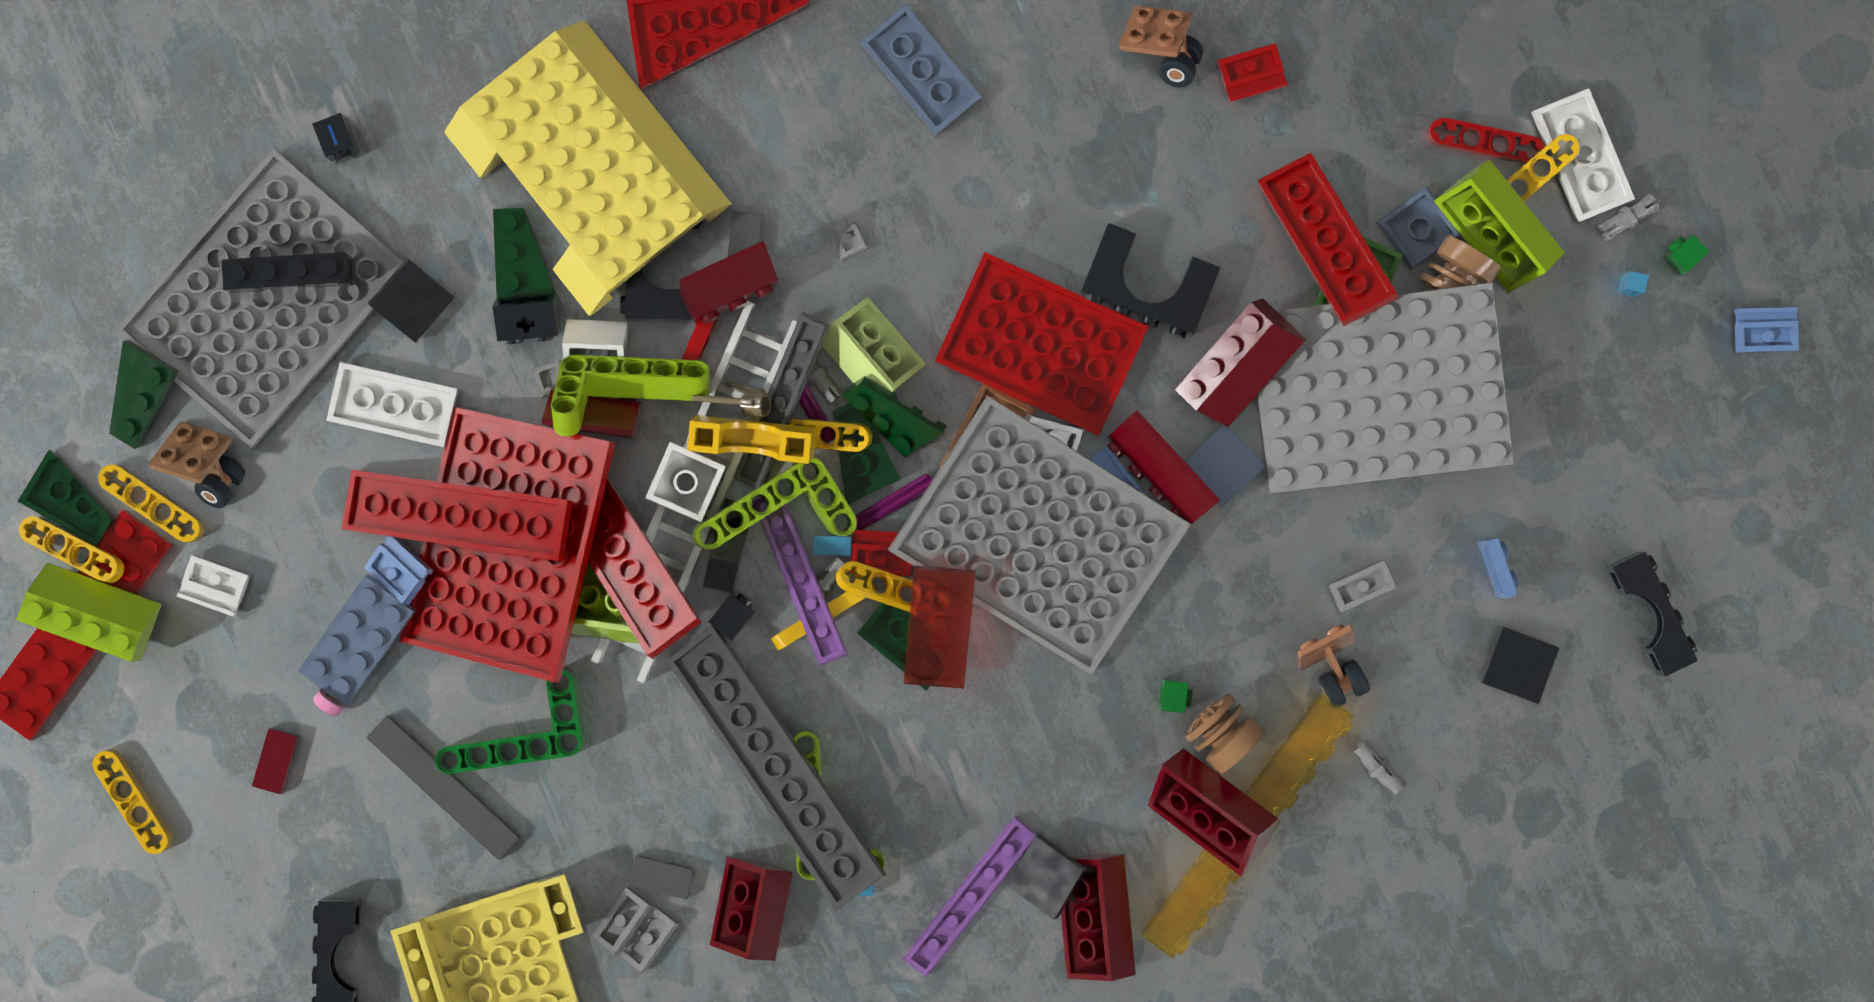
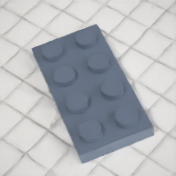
[859,4,982,136]
[298,574,417,707]

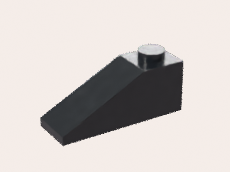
[703,498,755,593]

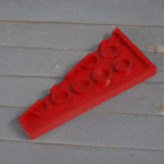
[626,0,809,90]

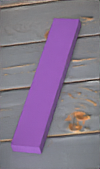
[752,490,848,667]
[903,816,1038,977]

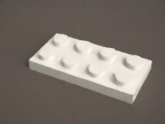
[1531,88,1635,223]
[326,362,459,447]

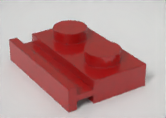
[1217,43,1288,103]
[850,530,911,576]

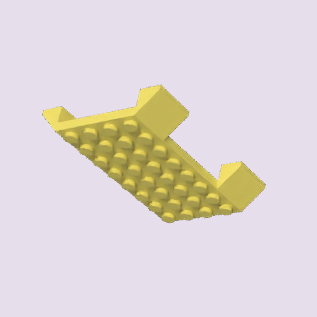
[444,20,732,317]
[390,874,584,1002]

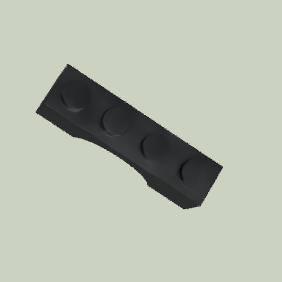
[222,252,353,293]
[1606,552,1698,677]
[312,898,361,1002]

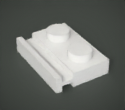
[176,555,251,617]

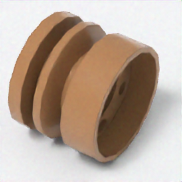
[1419,235,1501,290]
[1184,693,1265,775]

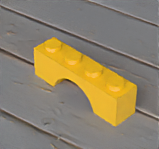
[688,415,816,464]

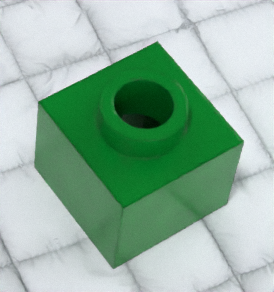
[1664,234,1710,275]
[1158,679,1193,713]

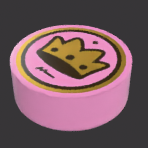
[313,689,345,716]

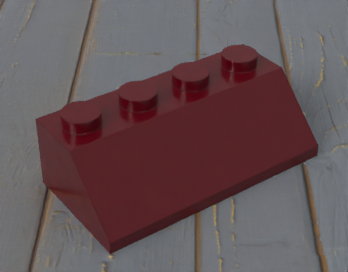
[1175,298,1306,427]
[1106,410,1220,524]
[1147,748,1278,877]
[1061,854,1136,981]

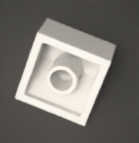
[562,319,629,358]
[645,442,726,522]

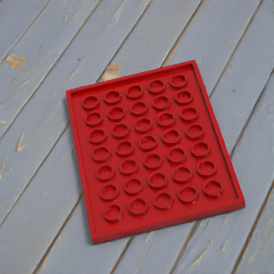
[399,407,615,683]

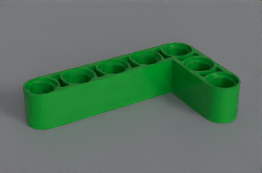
[435,668,586,774]

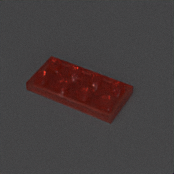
[903,565,975,689]

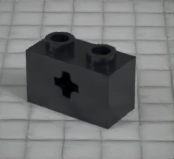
[492,293,560,344]

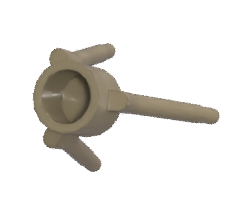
[692,382,771,422]

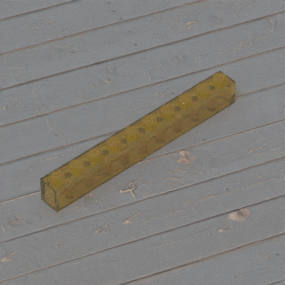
[1141,692,1354,959]

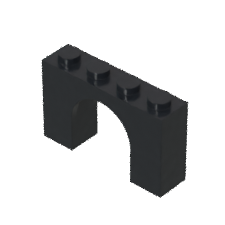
[620,221,702,322]
[1080,223,1221,339]

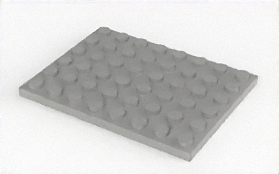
[115,148,404,449]
[1258,282,1514,493]
[888,395,1191,675]

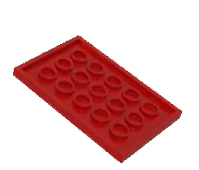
[935,252,1149,436]

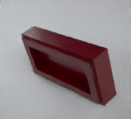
[252,728,299,795]

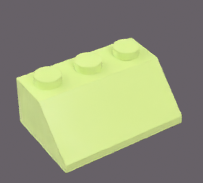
[822,297,927,393]

